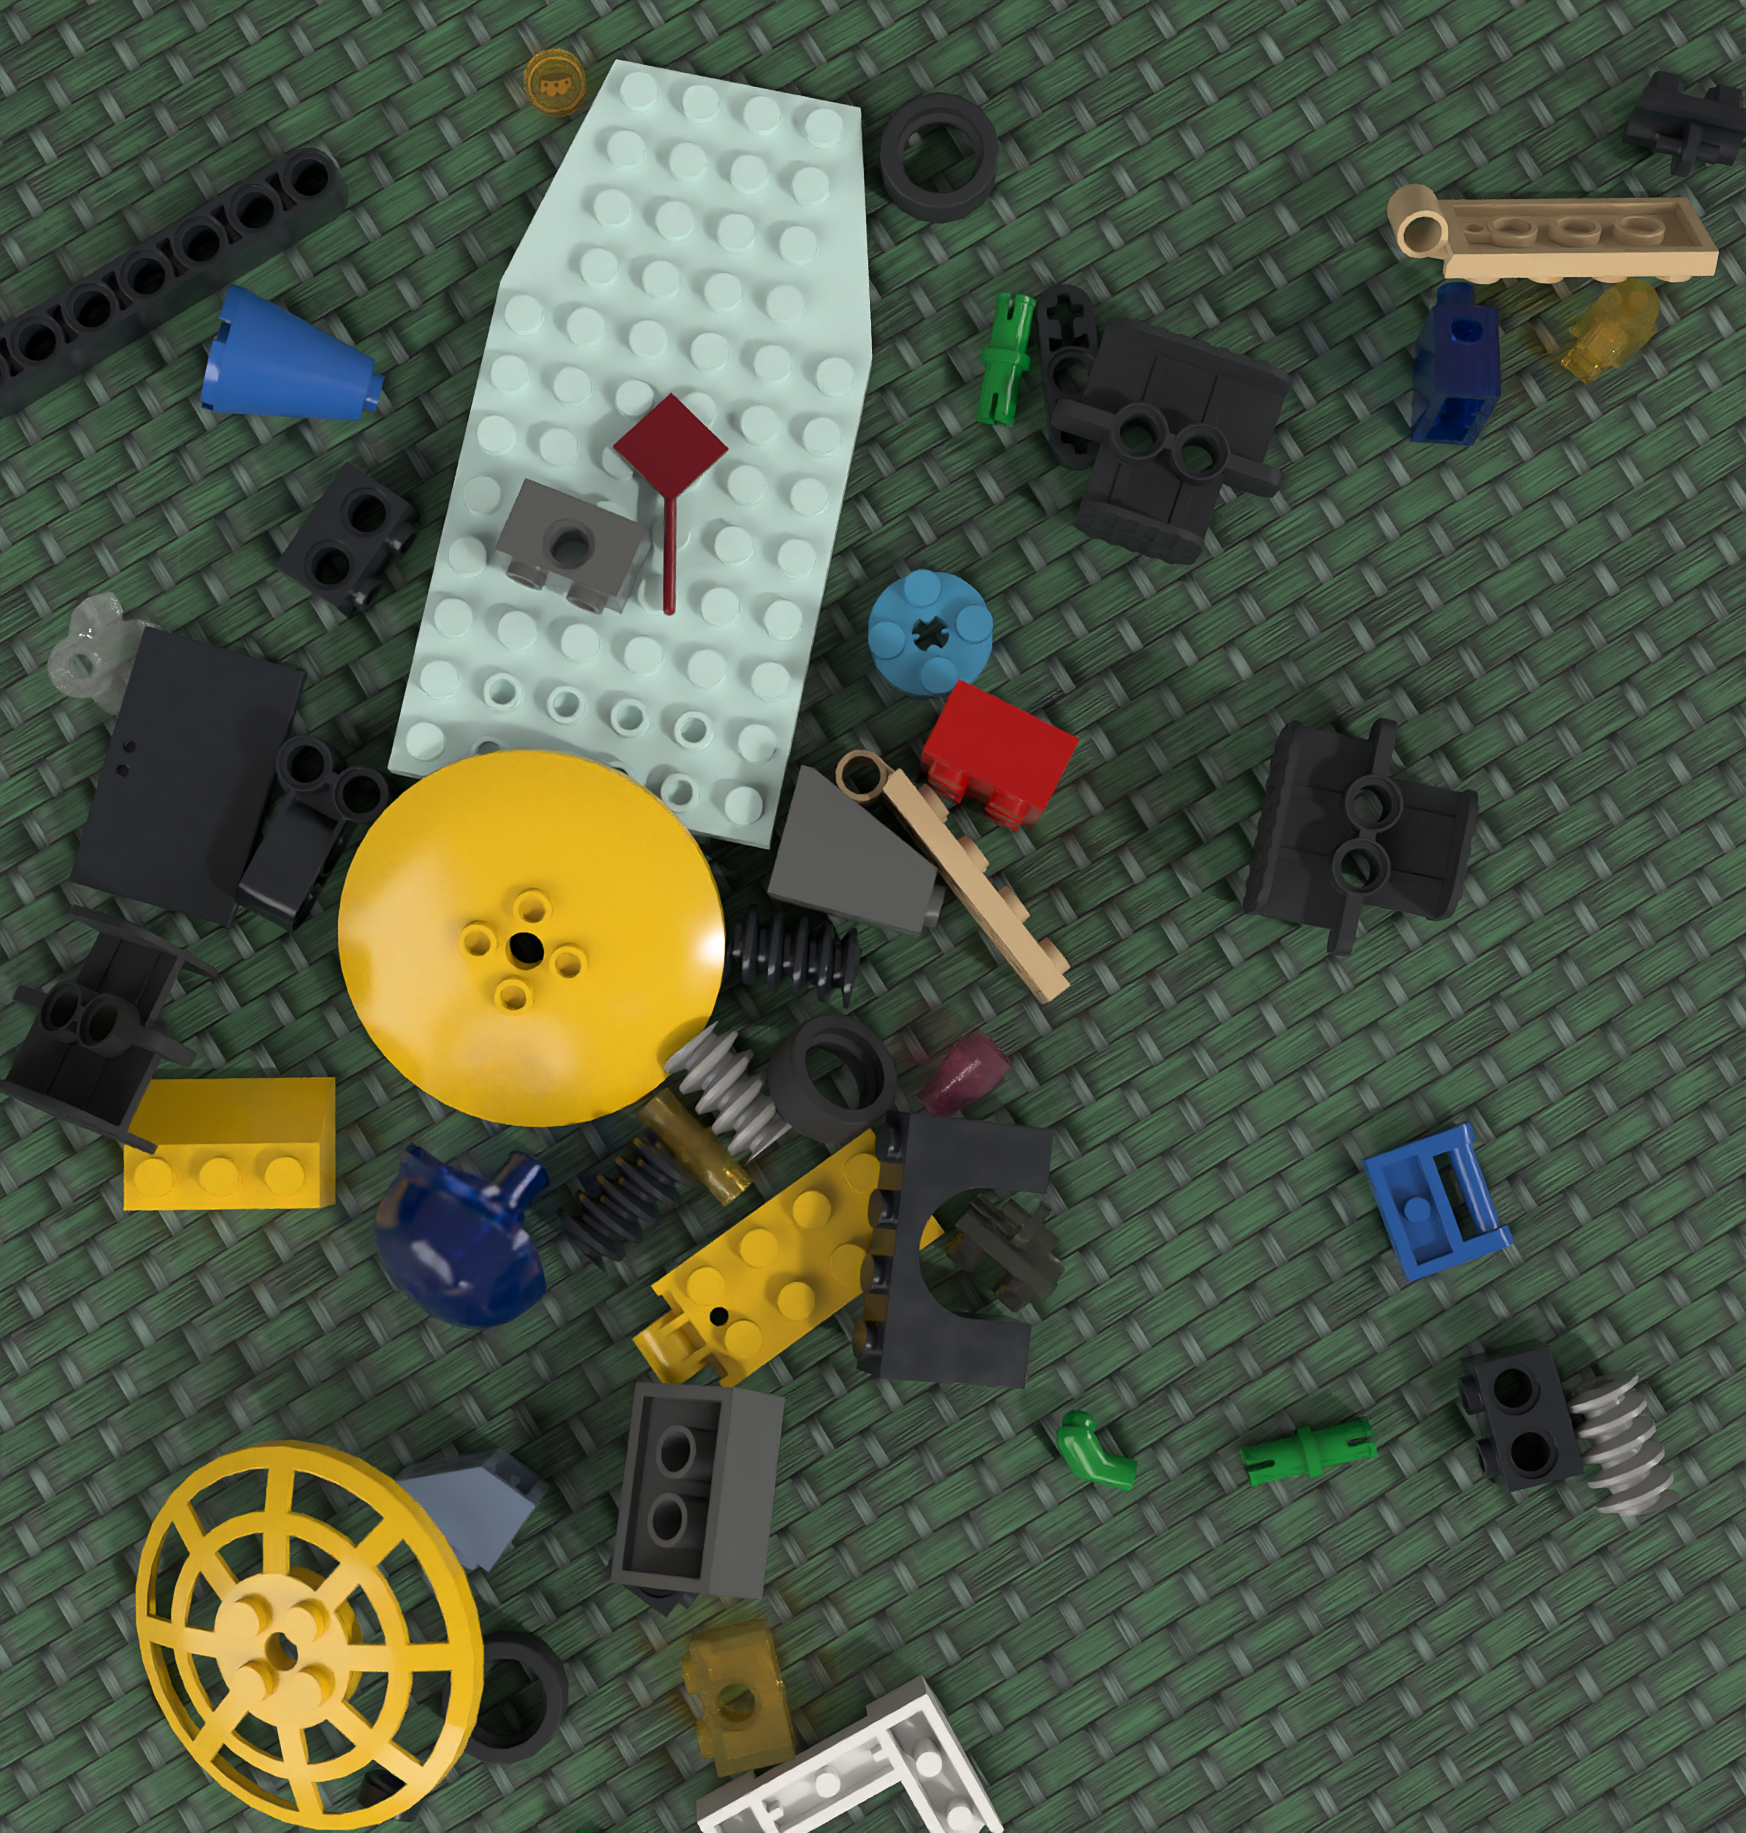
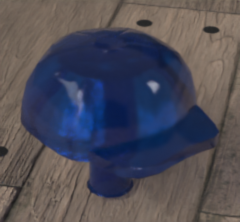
[374,1142,550,1330]

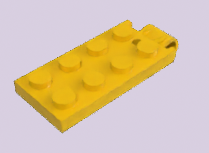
[632,1128,945,1387]

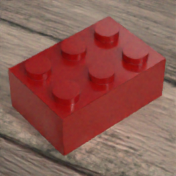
[919,679,1080,833]

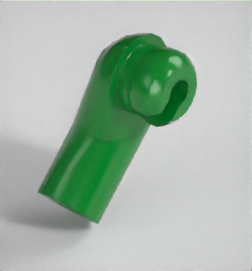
[1056,1410,1137,1492]

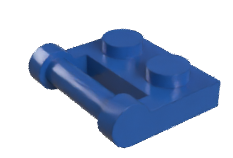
[1361,1121,1514,1282]

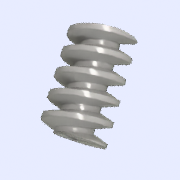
[663,1021,792,1163]
[1566,1370,1681,1516]

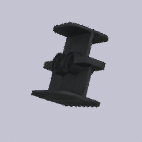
[1051,316,1292,565]
[1242,718,1479,956]
[0,904,218,1155]

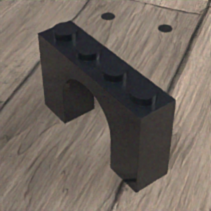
[852,1110,1054,1389]

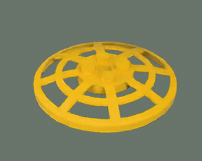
[136,1440,484,1830]

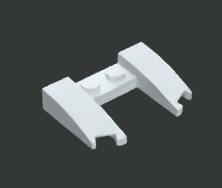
[696,1674,1004,1833]

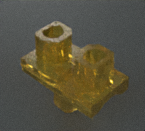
[1560,278,1660,385]

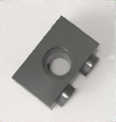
[495,478,652,614]

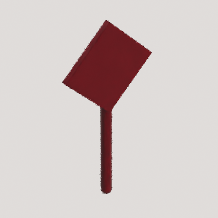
[613,393,729,616]

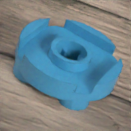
[868,570,993,699]

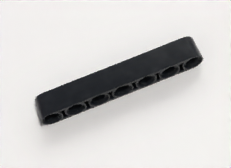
[0,148,349,417]

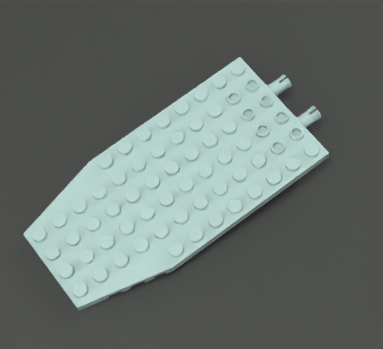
[388,59,872,850]

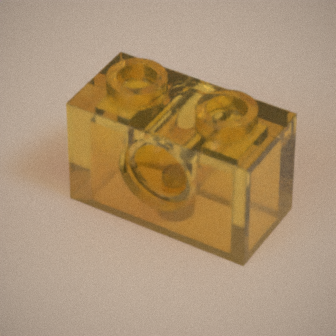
[681,1616,797,1778]

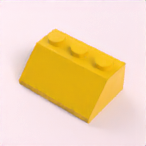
[124,1077,336,1211]

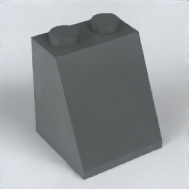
[767,765,946,939]

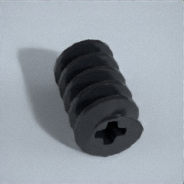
[723,903,862,1009]
[556,1136,700,1273]

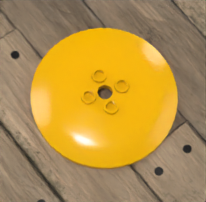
[338,748,726,1127]

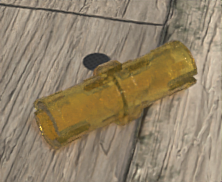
[637,1087,755,1208]

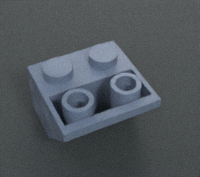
[393,1448,552,1572]

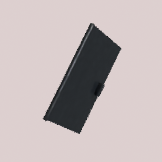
[68,625,308,929]

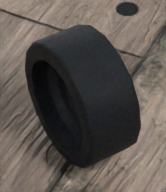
[880,92,1000,224]
[767,1014,897,1143]
[441,1630,569,1765]

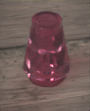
[917,1029,1013,1117]

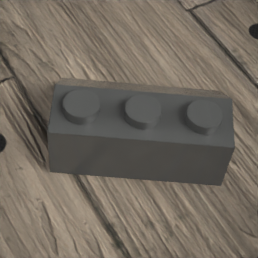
[610,1382,785,1600]

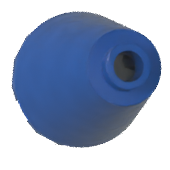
[201,284,385,421]

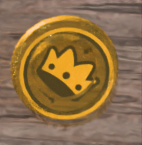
[523,49,588,118]

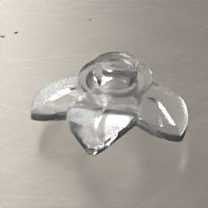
[47,592,171,716]

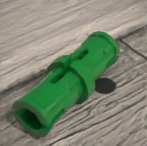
[975,293,1036,427]
[1240,1416,1377,1488]

